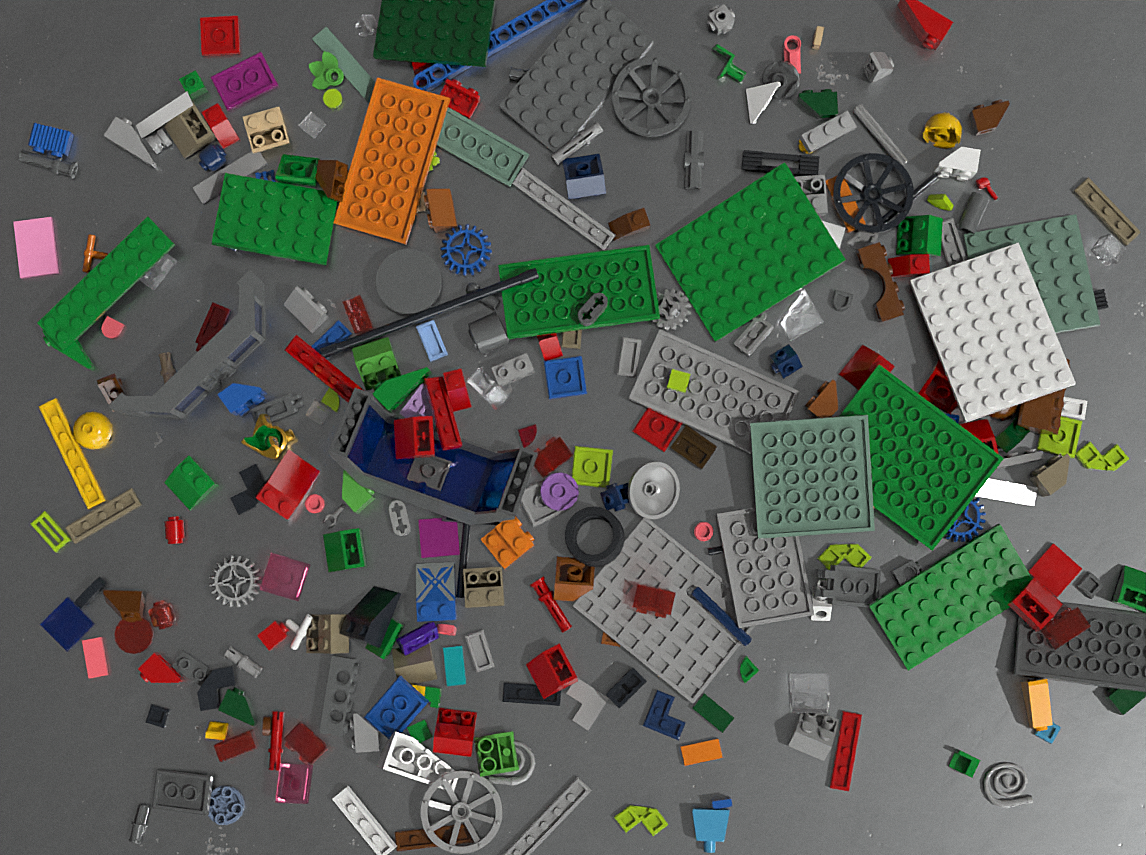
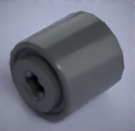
[468,311,510,355]

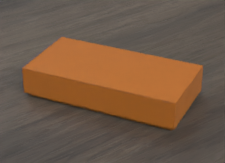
[680,738,723,766]

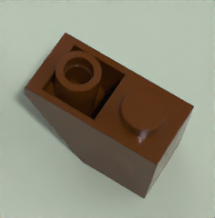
[969,99,1010,136]
[316,160,348,202]

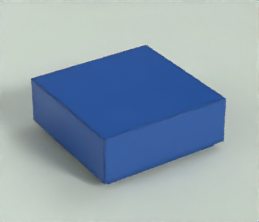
[711,797,732,809]

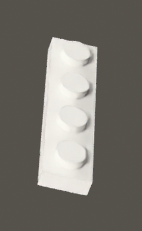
[332,786,397,855]

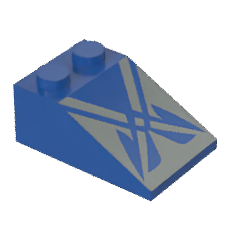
[416,562,457,622]

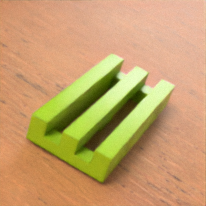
[31,511,71,552]

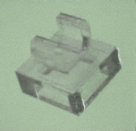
[355,14,378,37]

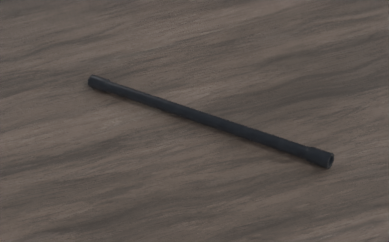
[320,268,539,359]

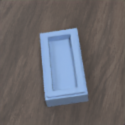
[416,319,448,362]

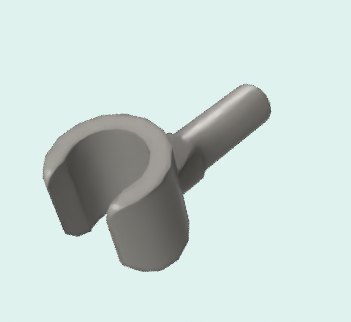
[322,504,346,529]

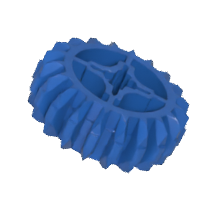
[440,224,492,276]
[946,498,986,542]

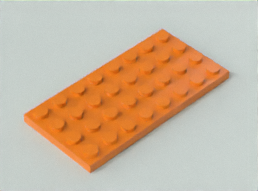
[334,78,450,245]

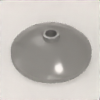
[628,461,680,519]

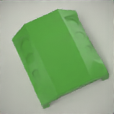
[474,731,519,777]

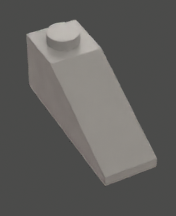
[862,52,894,84]
[104,117,157,169]

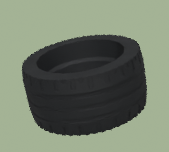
[565,506,625,567]

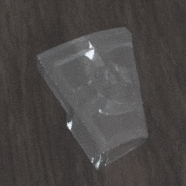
[780,289,824,342]

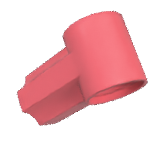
[782,35,801,74]

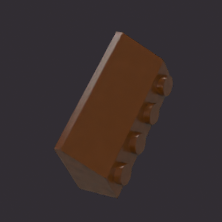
[1017,358,1070,435]

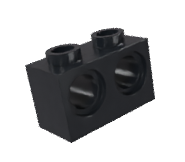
[605,667,647,709]

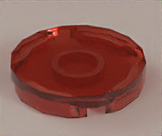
[114,617,154,654]

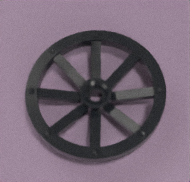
[833,153,914,233]

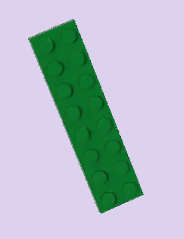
[37,216,175,351]

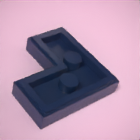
[643,690,686,741]

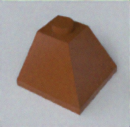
[554,556,595,601]

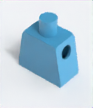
[692,807,730,853]

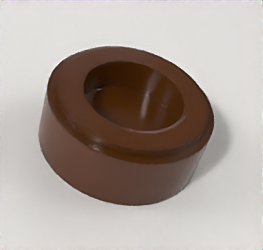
[262,716,271,736]

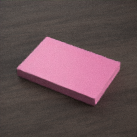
[13,217,59,279]

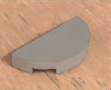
[845,218,878,250]

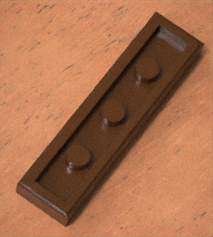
[395,823,474,852]

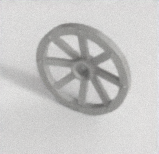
[420,771,502,854]

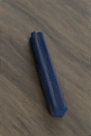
[691,587,752,646]

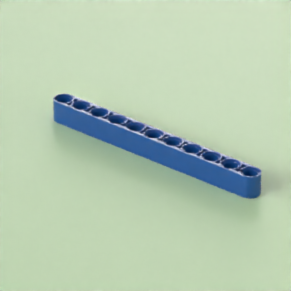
[413,0,587,92]

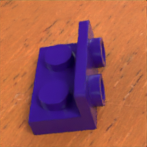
[396,622,439,656]

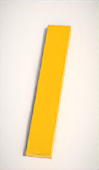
[38,398,106,509]

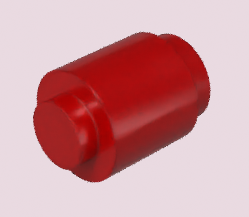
[164,516,185,544]

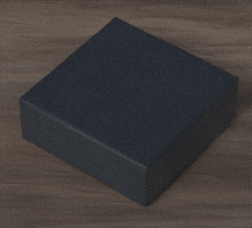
[145,704,171,728]

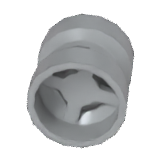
[146,128,173,154]

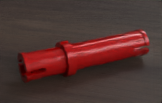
[268,711,284,771]

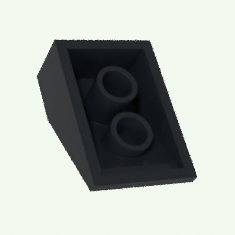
[339,586,401,648]

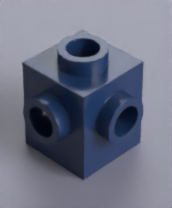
[769,344,803,379]
[600,483,630,512]

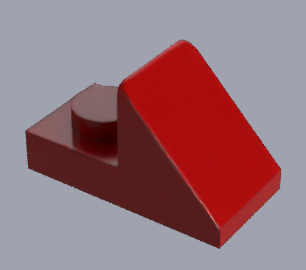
[537,333,563,361]

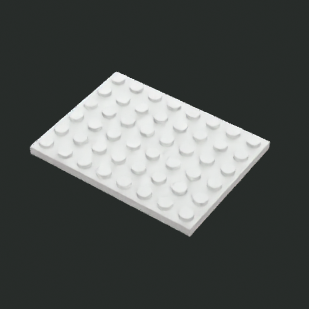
[910,243,1076,423]

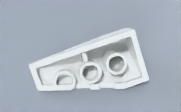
[377,731,458,791]

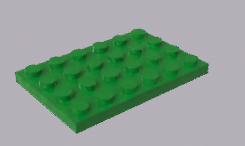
[211,173,337,265]

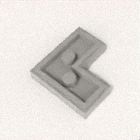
[566,678,609,731]

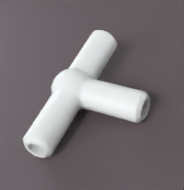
[285,614,313,650]

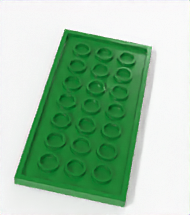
[498,245,660,339]
[868,524,1032,671]

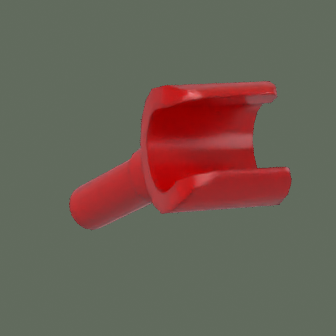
[976,177,998,200]

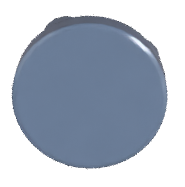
[208,785,245,825]

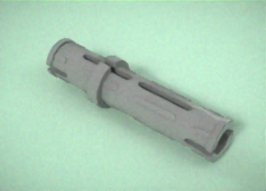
[551,122,603,165]

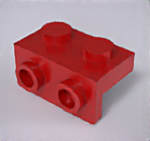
[439,79,481,120]

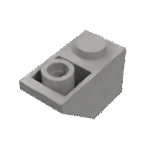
[350,712,381,753]

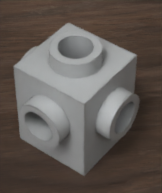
[707,4,735,35]

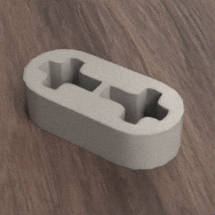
[389,500,411,536]

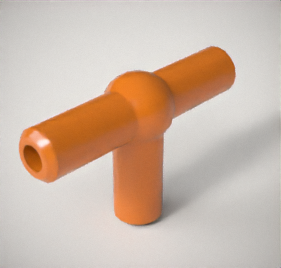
[82,234,108,273]

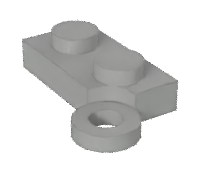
[734,312,774,357]

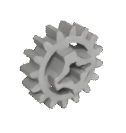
[652,289,691,331]

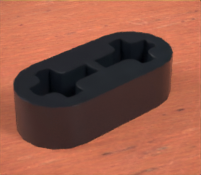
[74,577,107,610]

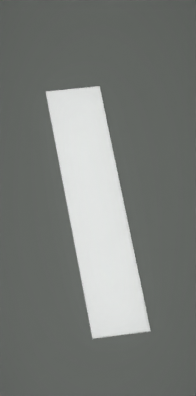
[136,92,193,139]

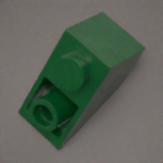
[797,89,838,119]
[995,414,1030,454]

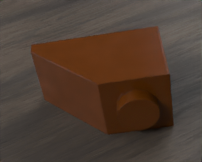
[608,208,651,241]
[103,590,145,622]

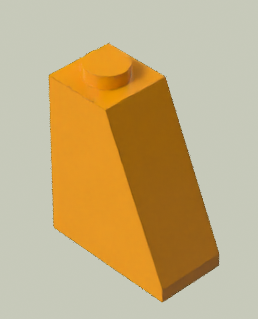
[1021,679,1053,731]

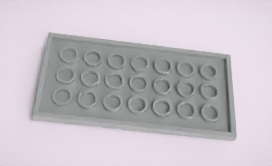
[628,329,800,454]

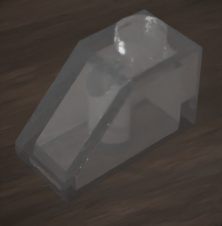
[466,368,509,411]

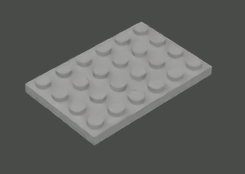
[716,507,814,628]

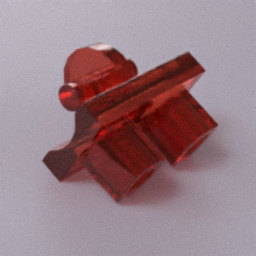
[343,295,373,334]

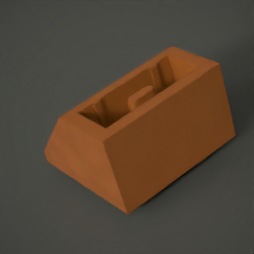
[424,189,458,233]
[804,379,838,418]

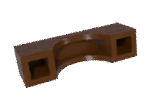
[855,242,905,323]

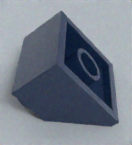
[562,153,606,199]

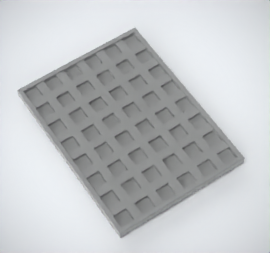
[573,518,755,704]

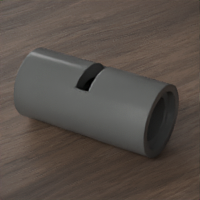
[957,192,990,234]

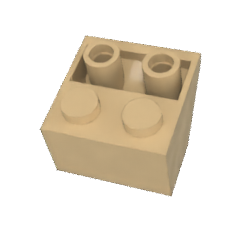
[243,106,290,154]

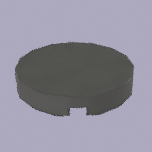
[762,60,800,99]

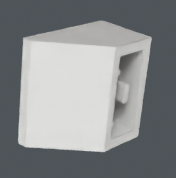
[933,147,981,181]

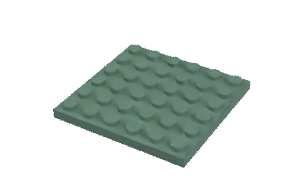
[963,214,1100,333]
[750,414,875,539]

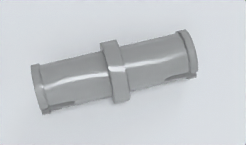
[224,646,263,678]

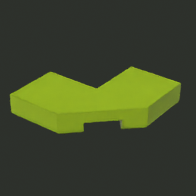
[1075,441,1129,471]
[817,544,872,570]
[614,805,668,836]

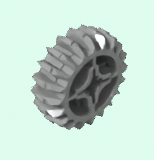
[209,555,262,607]

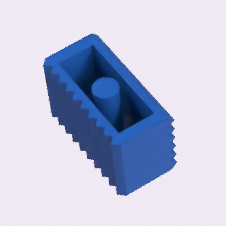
[28,123,74,158]

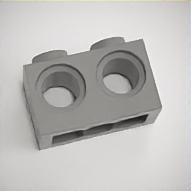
[491,353,535,388]

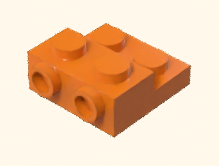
[481,516,535,569]

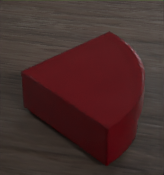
[518,424,537,448]

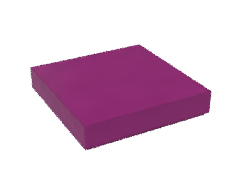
[418,518,460,558]

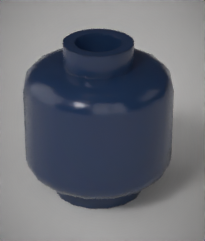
[198,143,227,172]

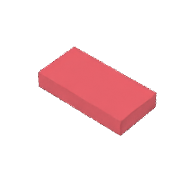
[82,637,109,679]

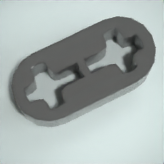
[578,293,608,326]

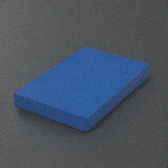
[364,675,429,739]

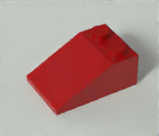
[897,0,953,50]
[255,449,320,520]

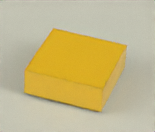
[205,721,229,740]

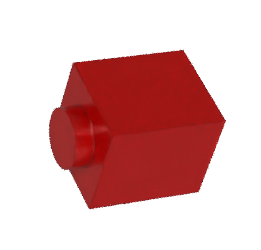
[257,621,290,651]

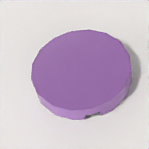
[540,473,579,511]

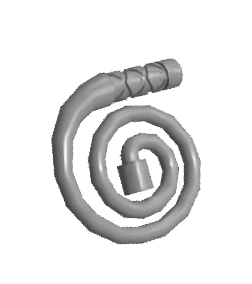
[489,740,535,786]
[984,763,1033,808]

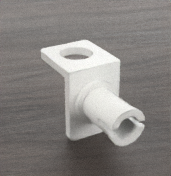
[811,580,832,621]

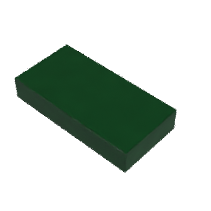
[693,693,734,733]

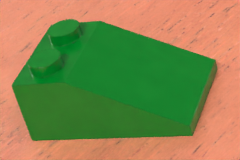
[372,367,432,413]

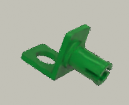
[712,44,746,82]

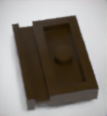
[670,425,717,470]

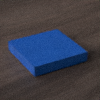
[544,356,587,399]

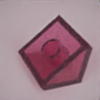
[275,761,313,804]

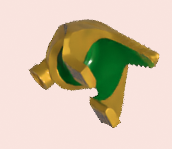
[241,414,295,459]

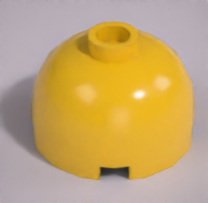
[923,112,962,149]
[73,411,113,450]

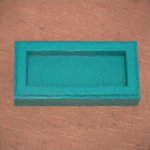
[443,646,466,686]

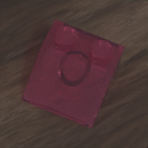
[259,553,311,601]

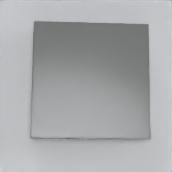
[521,479,568,527]

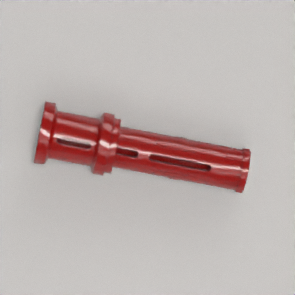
[529,576,572,633]

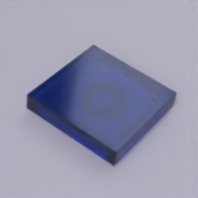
[40,597,95,652]

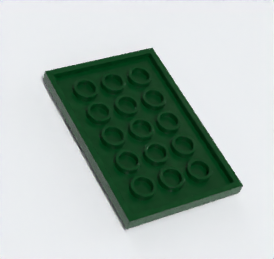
[373,0,496,67]

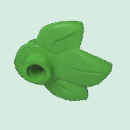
[309,51,344,89]

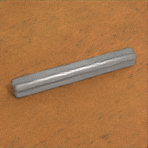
[853,104,908,165]

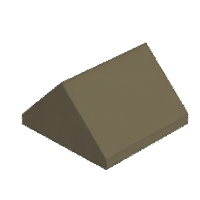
[392,643,438,685]

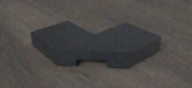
[230,464,265,515]
[197,666,236,711]

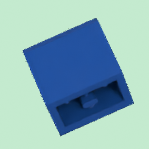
[217,383,267,416]

